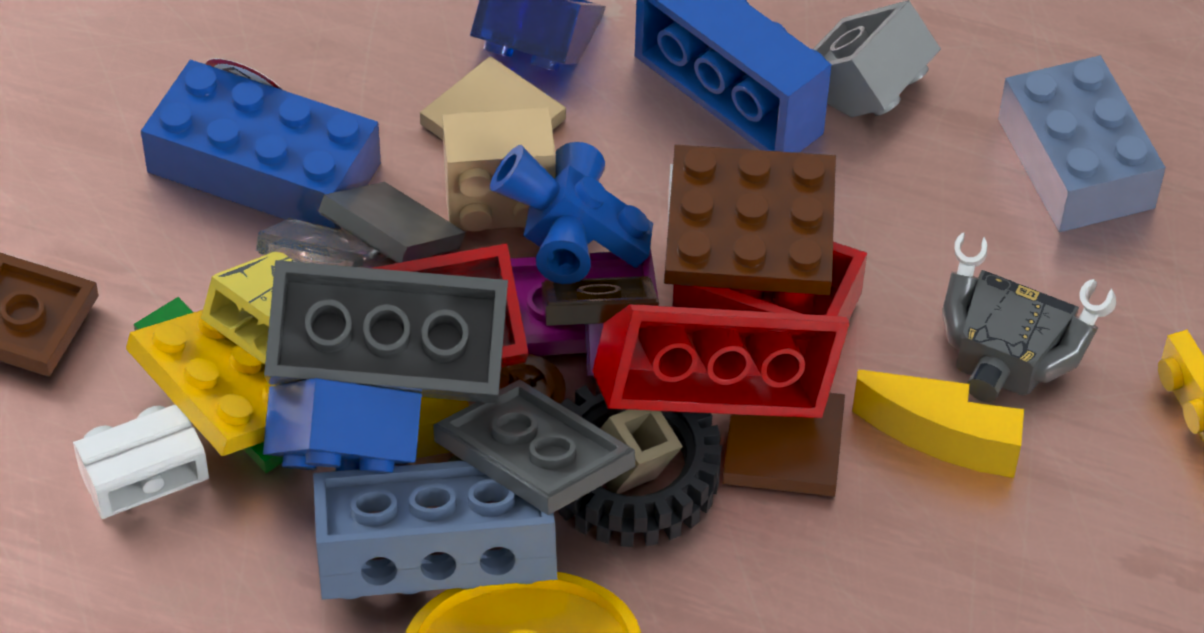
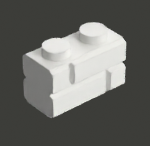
[73,404,209,519]

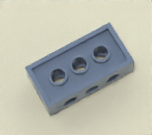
[313,461,558,600]

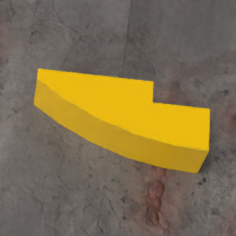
[852,369,1024,478]

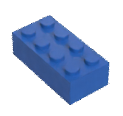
[634,0,832,153]
[141,59,381,237]

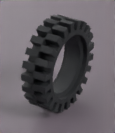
[559,381,722,547]

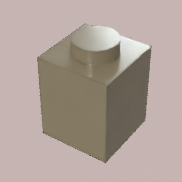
[600,409,683,494]

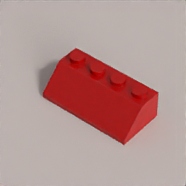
[592,304,850,418]

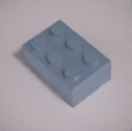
[998,55,1166,232]

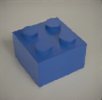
[263,378,422,473]

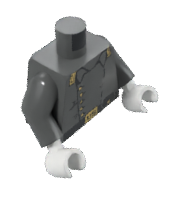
[942,232,1116,402]

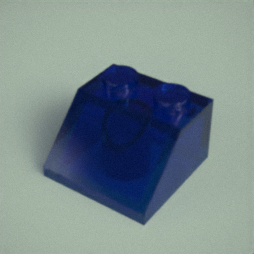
[470,0,606,71]

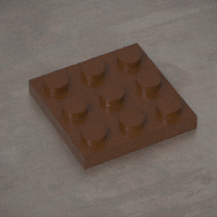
[664,144,836,295]

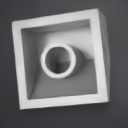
[813,0,941,117]

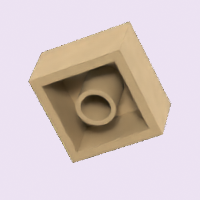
[442,107,556,232]

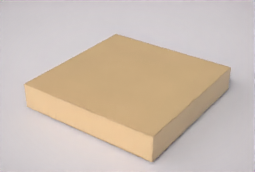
[420,56,566,140]

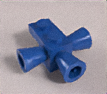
[490,142,653,284]

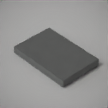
[433,379,635,515]

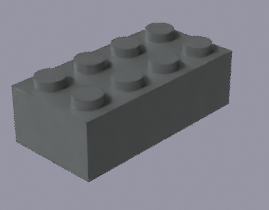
[264,260,508,404]

